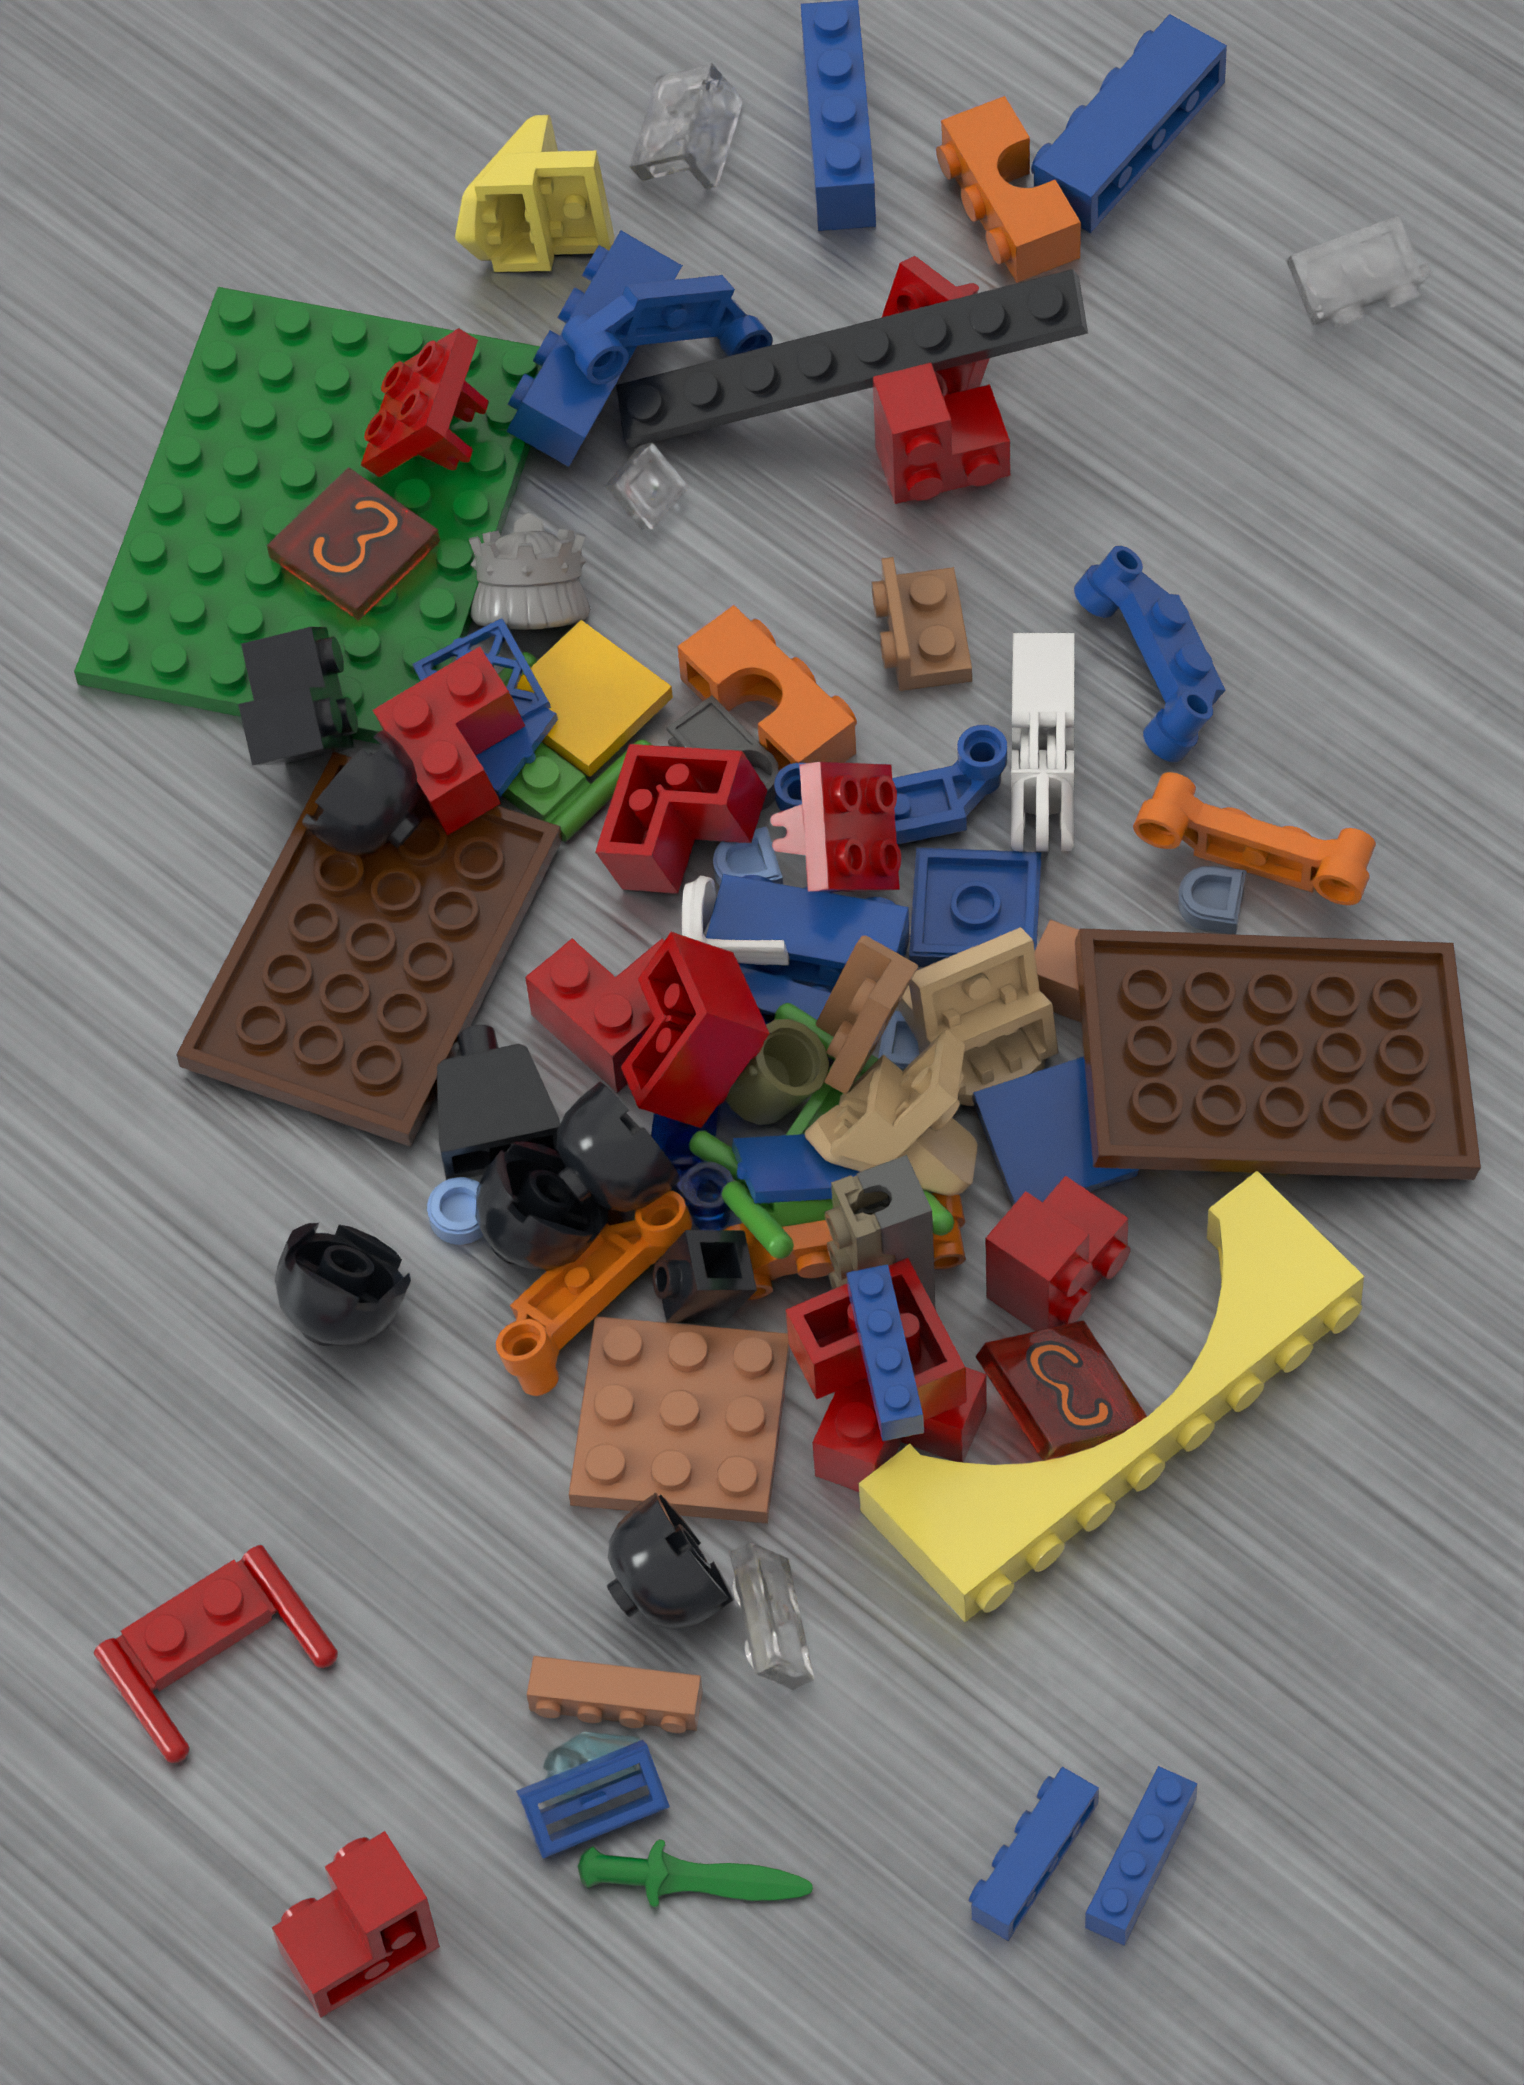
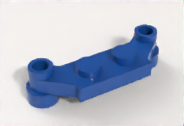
[562,275,773,384]
[1074,546,1226,762]
[774,725,1007,844]

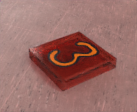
[267,467,440,621]
[975,1320,1147,1461]

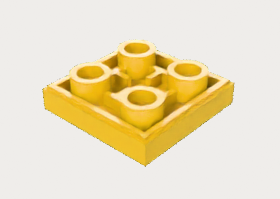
[516,620,673,777]

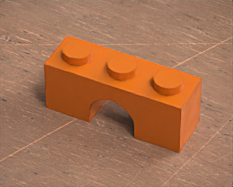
[936,96,1081,283]
[677,605,857,771]

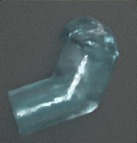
[543,1732,640,1795]

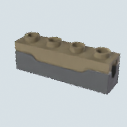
[825,1155,936,1310]

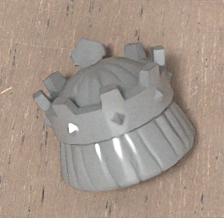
[469,512,591,630]

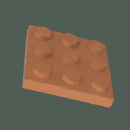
[569,1316,790,1524]

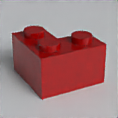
[872,363,1011,504]
[373,646,525,835]
[595,744,768,894]
[621,931,770,1128]
[525,938,665,1093]
[985,1176,1131,1340]
[785,1258,967,1421]
[812,1367,987,1492]
[272,1831,440,2018]

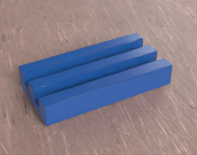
[516,1740,670,1858]

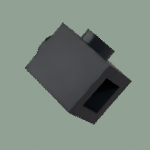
[653,1230,757,1323]

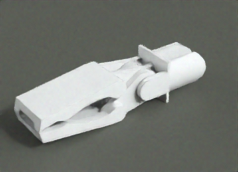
[1011,633,1074,852]

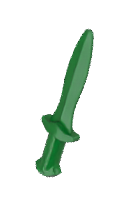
[577,1839,813,1908]

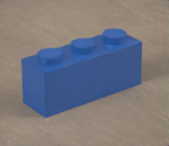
[706,874,910,992]

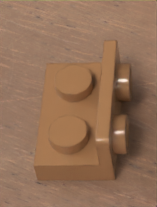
[871,557,972,691]
[816,936,919,1095]

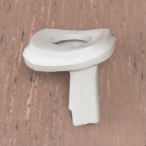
[682,875,789,965]

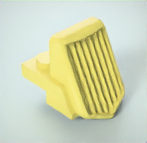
[455,115,615,272]

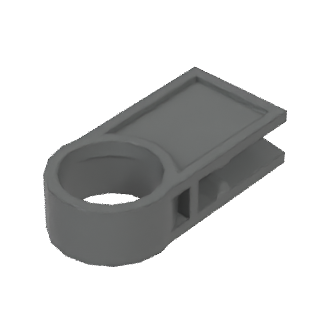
[667,695,779,811]

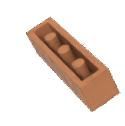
[527,1656,703,1733]

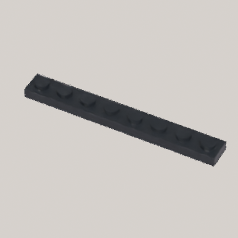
[616,269,1088,447]

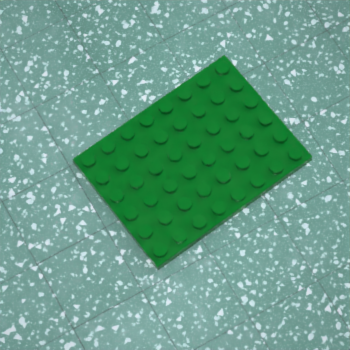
[74,287,542,745]

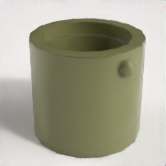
[725,1019,829,1125]

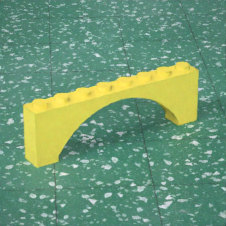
[859,1171,1364,1622]

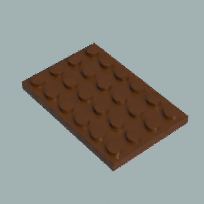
[176,752,562,1147]
[1075,928,1481,1180]

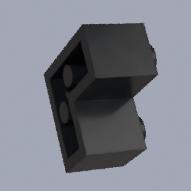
[238,627,358,766]

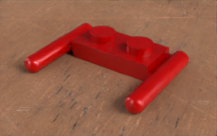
[93,1545,338,1763]

